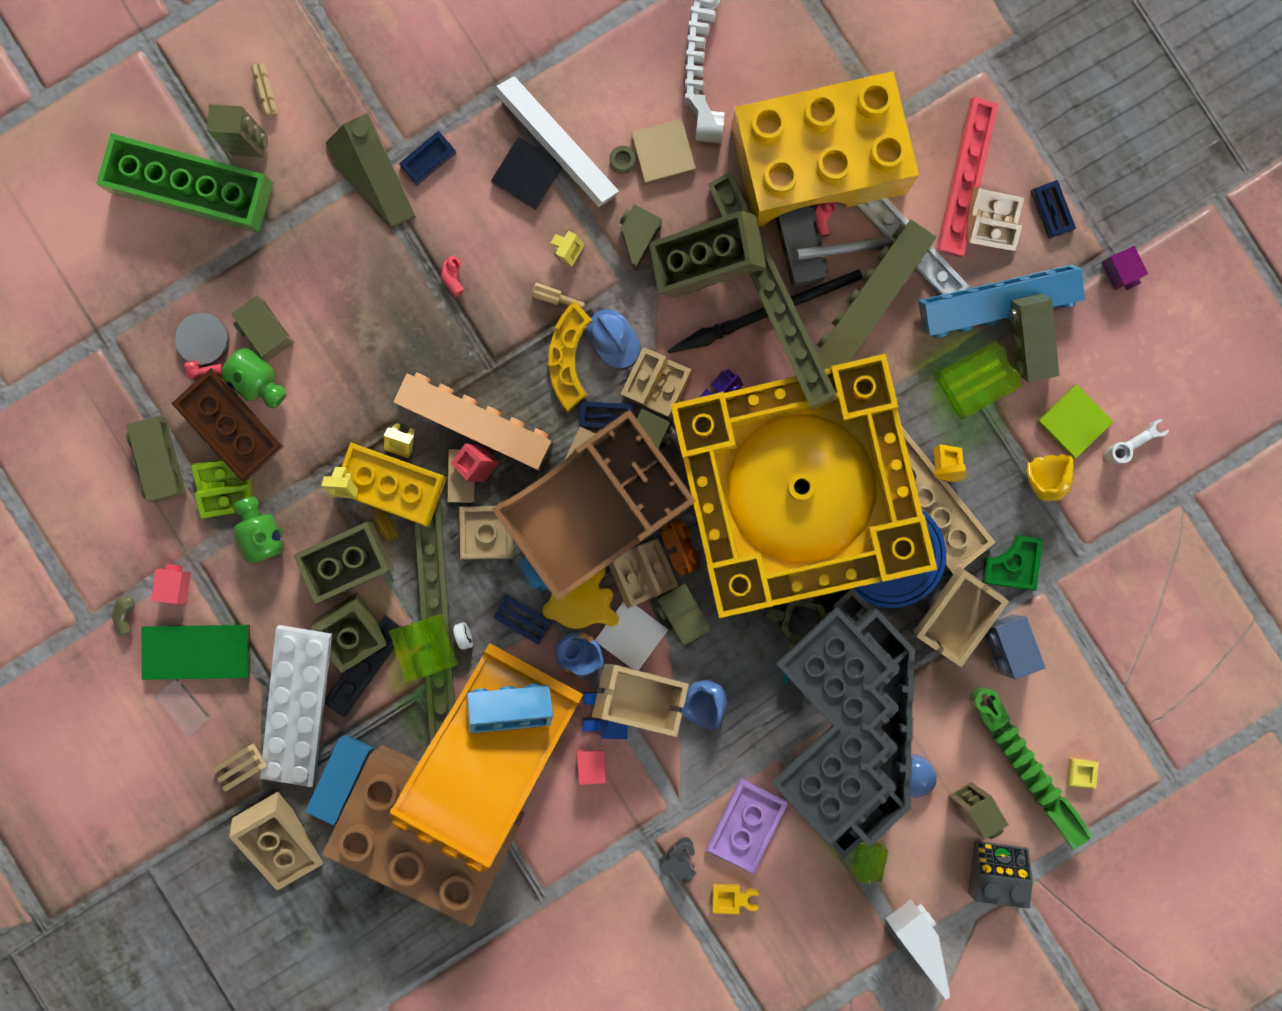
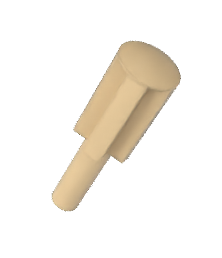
[531,282,585,309]

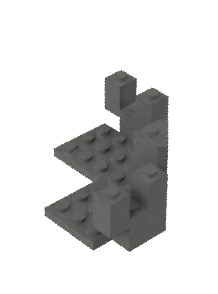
[772,588,915,859]

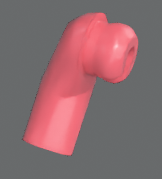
[184,360,223,379]

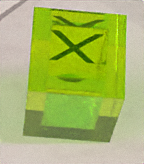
[851,841,889,884]

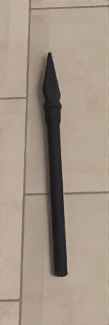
[667,269,863,353]

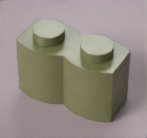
[655,583,711,645]

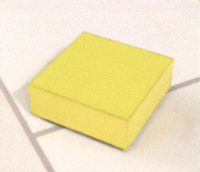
[1067,758,1099,789]

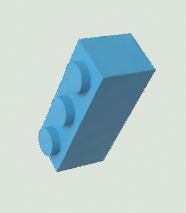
[466,684,553,734]
[305,735,373,825]

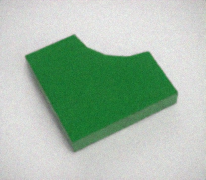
[982,535,1043,591]

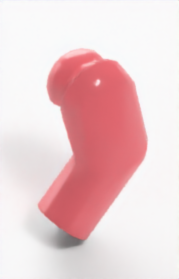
[813,202,836,238]
[441,256,465,297]

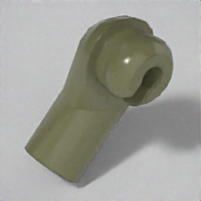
[111,596,135,636]

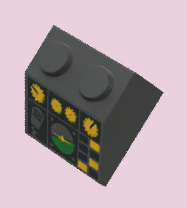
[968,841,1033,909]

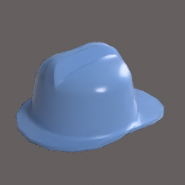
[587,309,640,368]

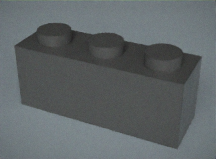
[775,206,828,289]

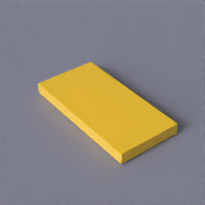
[341,442,447,527]

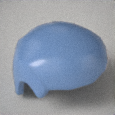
[910,754,937,798]

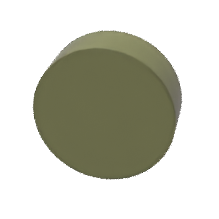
[610,146,636,174]

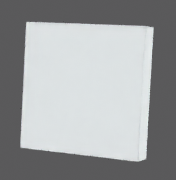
[595,601,668,671]

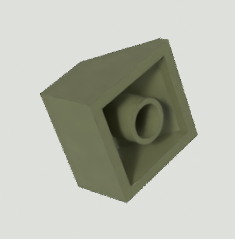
[311,593,386,673]

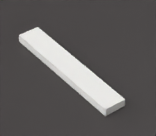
[494,76,619,207]
[857,198,970,295]

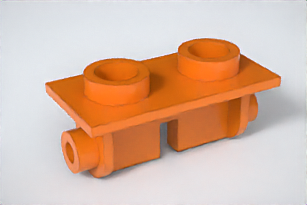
[660,519,700,576]

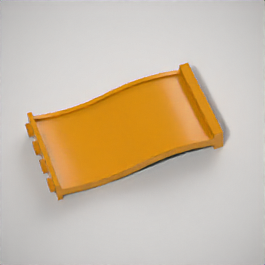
[388,643,583,873]

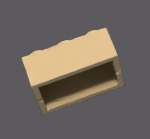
[913,566,1009,667]
[592,664,689,737]

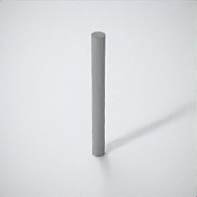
[793,237,890,260]

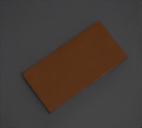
[171,368,284,482]

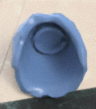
[679,679,727,731]

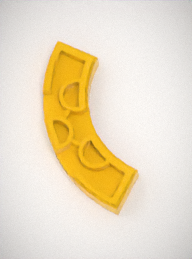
[548,300,593,413]

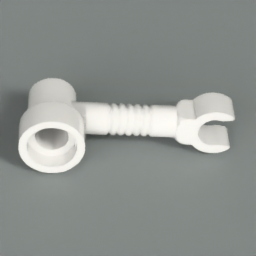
[1104,419,1169,464]

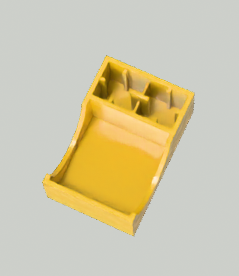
[731,71,919,228]

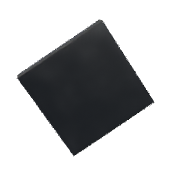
[491,137,562,210]

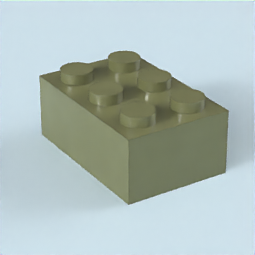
[293,522,394,604]

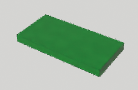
[141,625,250,680]

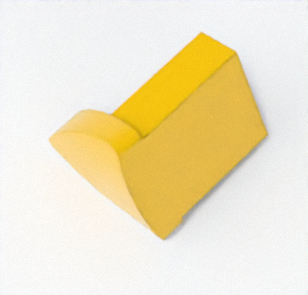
[934,444,967,482]

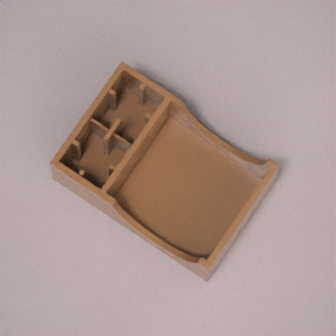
[492,410,696,601]
[322,745,525,927]

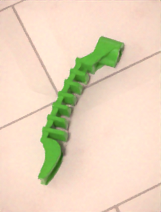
[970,687,1093,850]

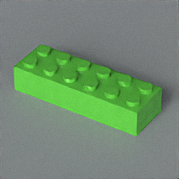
[96,133,273,233]

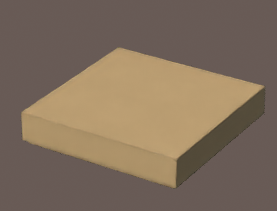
[631,119,696,185]
[459,506,514,560]

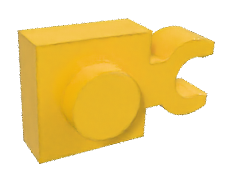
[712,884,759,914]

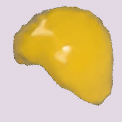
[1026,454,1074,501]

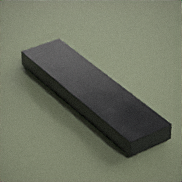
[324,615,407,717]

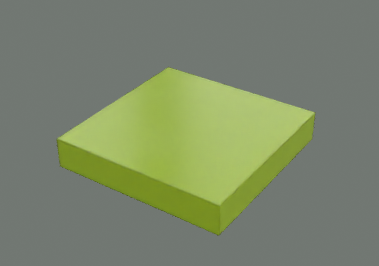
[1037,384,1113,459]

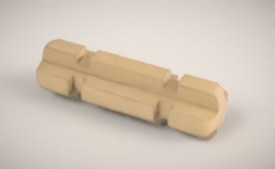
[251,63,278,116]

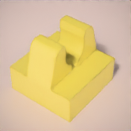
[550,231,585,267]
[384,423,414,459]
[321,467,358,499]

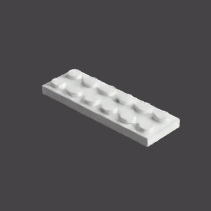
[260,625,332,787]

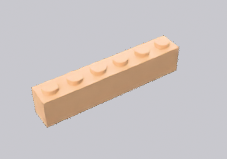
[393,372,553,471]

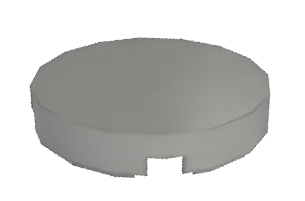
[175,312,230,366]

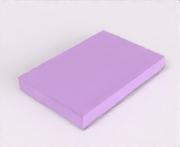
[706,777,789,875]

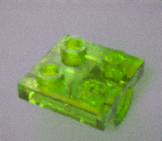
[389,614,458,682]

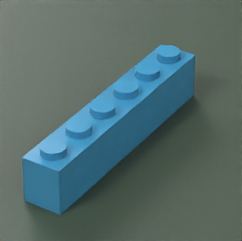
[918,264,1085,338]

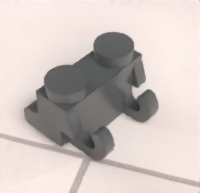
[659,837,696,884]

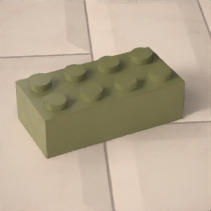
[649,210,766,297]

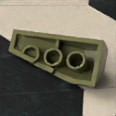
[326,113,416,228]

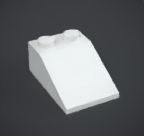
[886,899,950,1000]

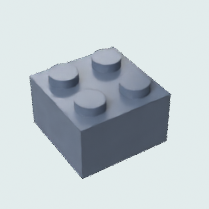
[983,614,1046,679]

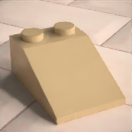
[229,792,322,890]

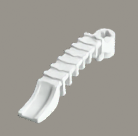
[684,0,724,144]

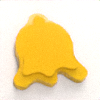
[543,568,620,629]

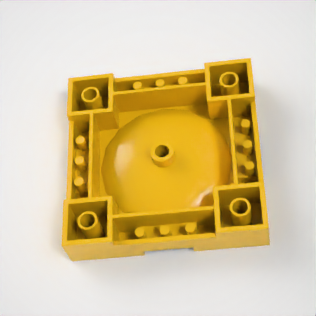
[670,353,937,618]

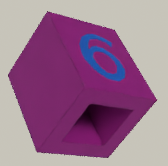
[1102,245,1148,291]

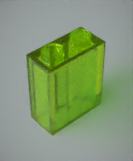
[935,340,1022,420]

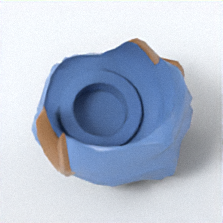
[555,632,604,678]

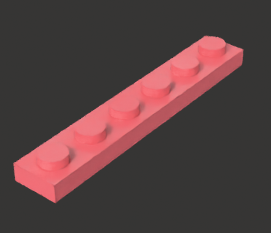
[936,97,998,258]

